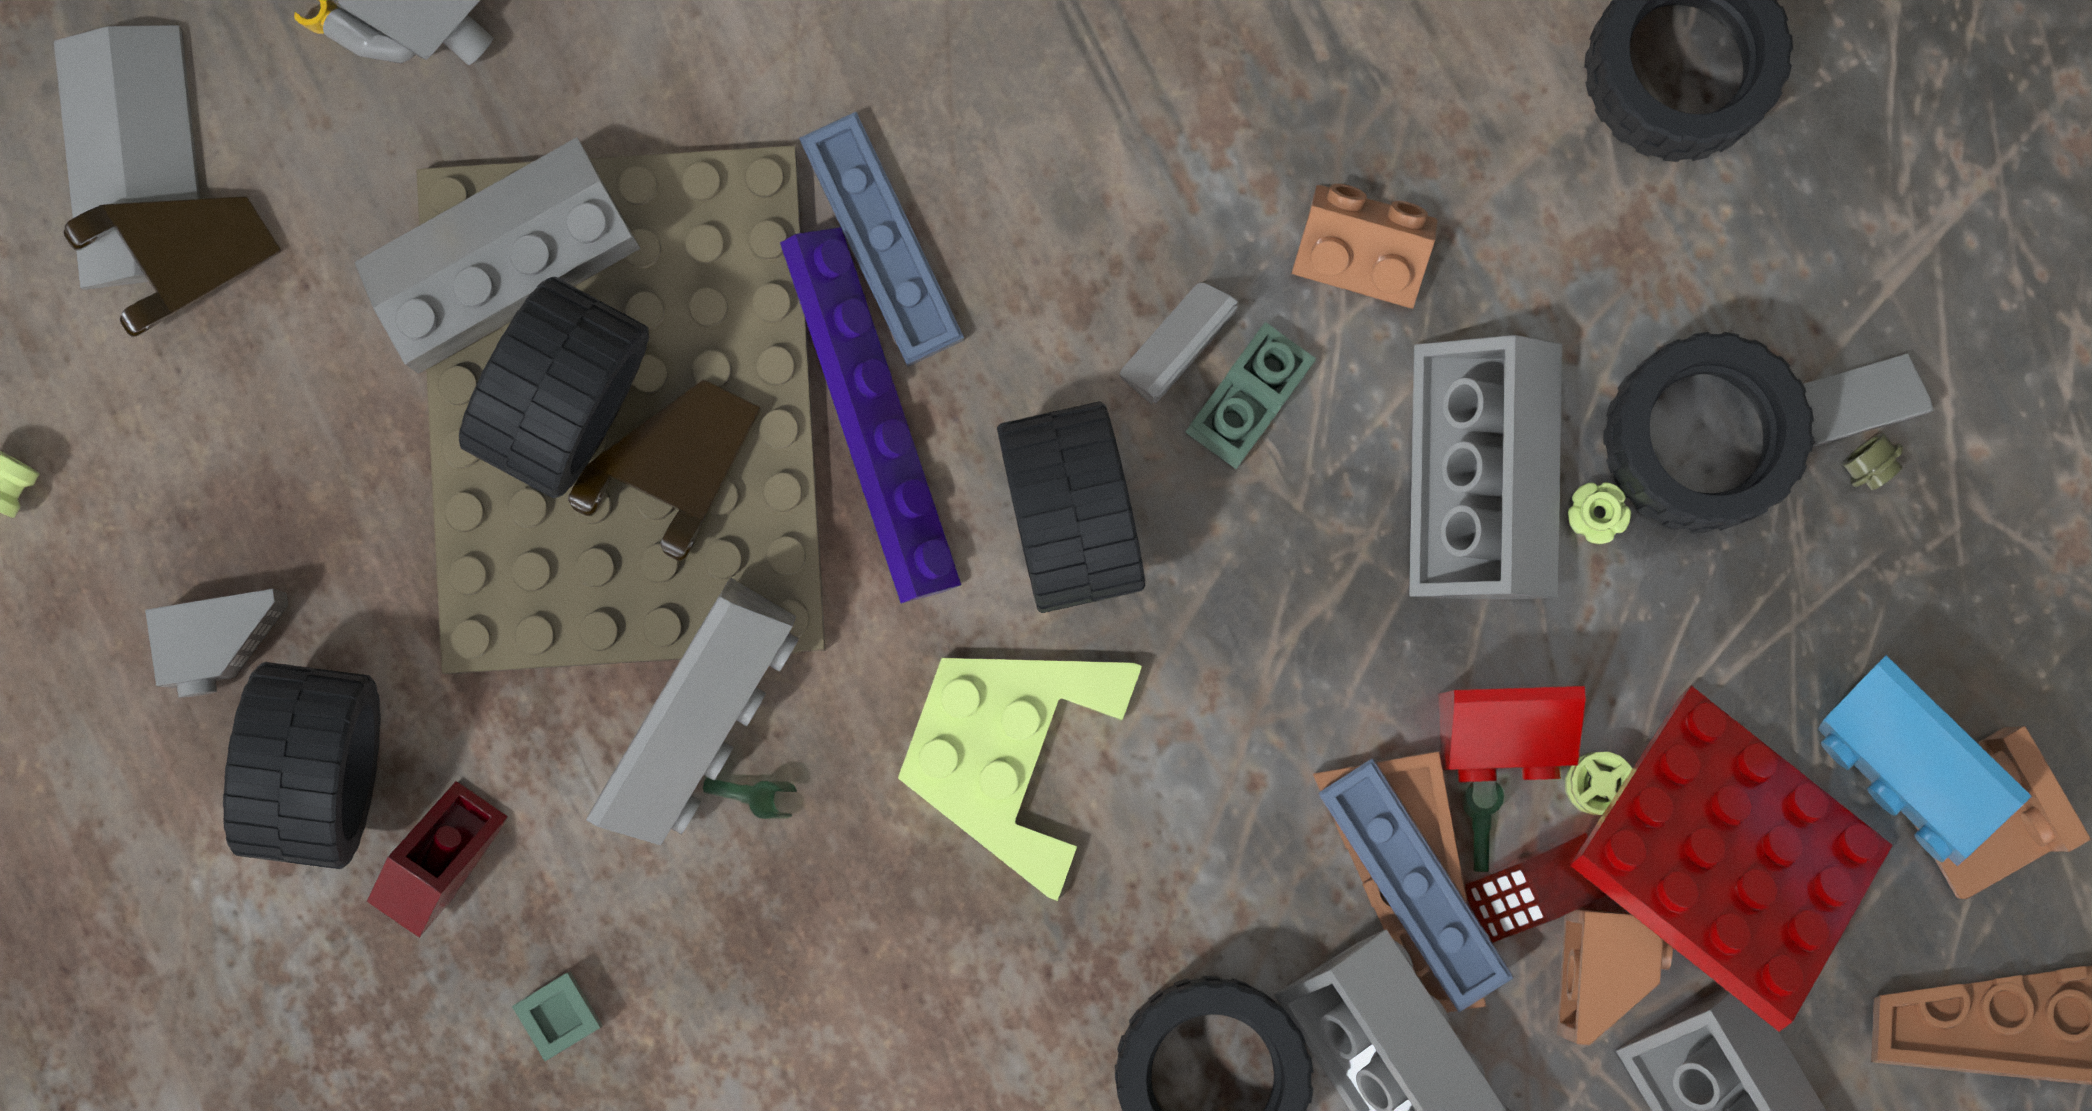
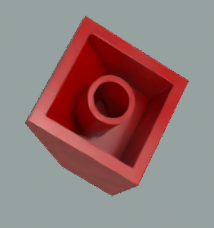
[1439,686,1586,782]

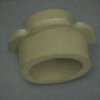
[1842,433,1904,490]

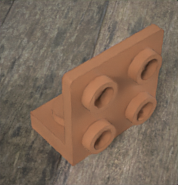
[1915,726,2091,899]

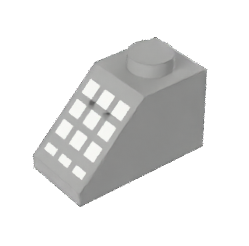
[145,589,288,698]

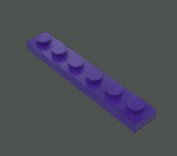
[780,227,961,604]

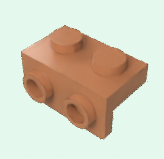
[1291,184,1437,309]

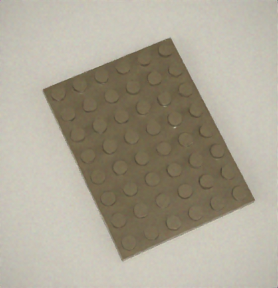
[416,146,826,674]

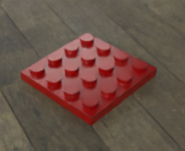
[1570,685,1893,1032]

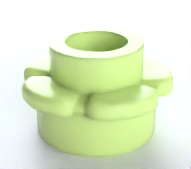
[1568,482,1631,544]

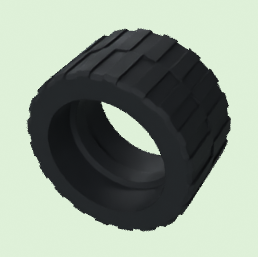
[1584,0,1793,162]
[458,276,649,499]
[1603,332,1814,533]
[997,401,1146,613]
[223,662,381,869]
[1115,976,1314,1111]

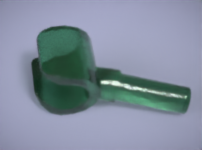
[703,777,797,819]
[1462,782,1504,872]

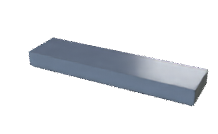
[799,112,964,367]
[1318,758,1514,1012]

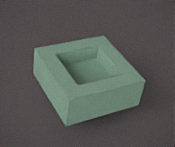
[512,971,603,1061]

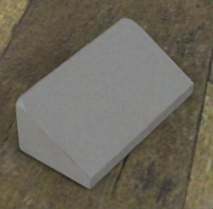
[1119,283,1238,405]
[1803,354,1934,447]

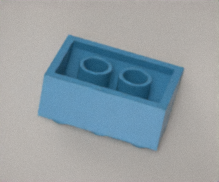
[1818,655,2032,866]

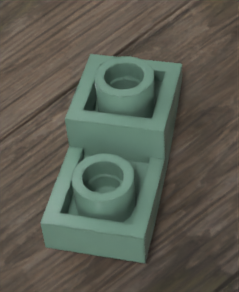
[1185,322,1316,469]

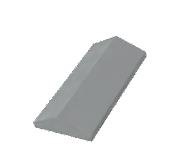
[54,25,201,290]

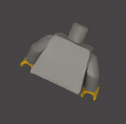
[294,0,494,66]

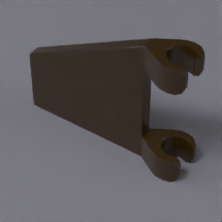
[64,196,281,337]
[568,379,761,561]

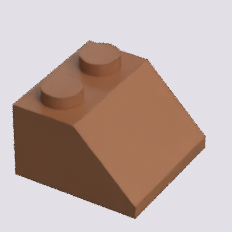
[1557,907,1673,1045]

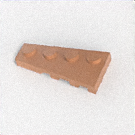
[1313,751,1486,1013]
[1871,966,2092,1085]

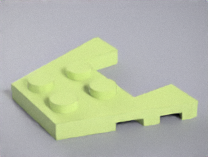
[898,658,1142,901]

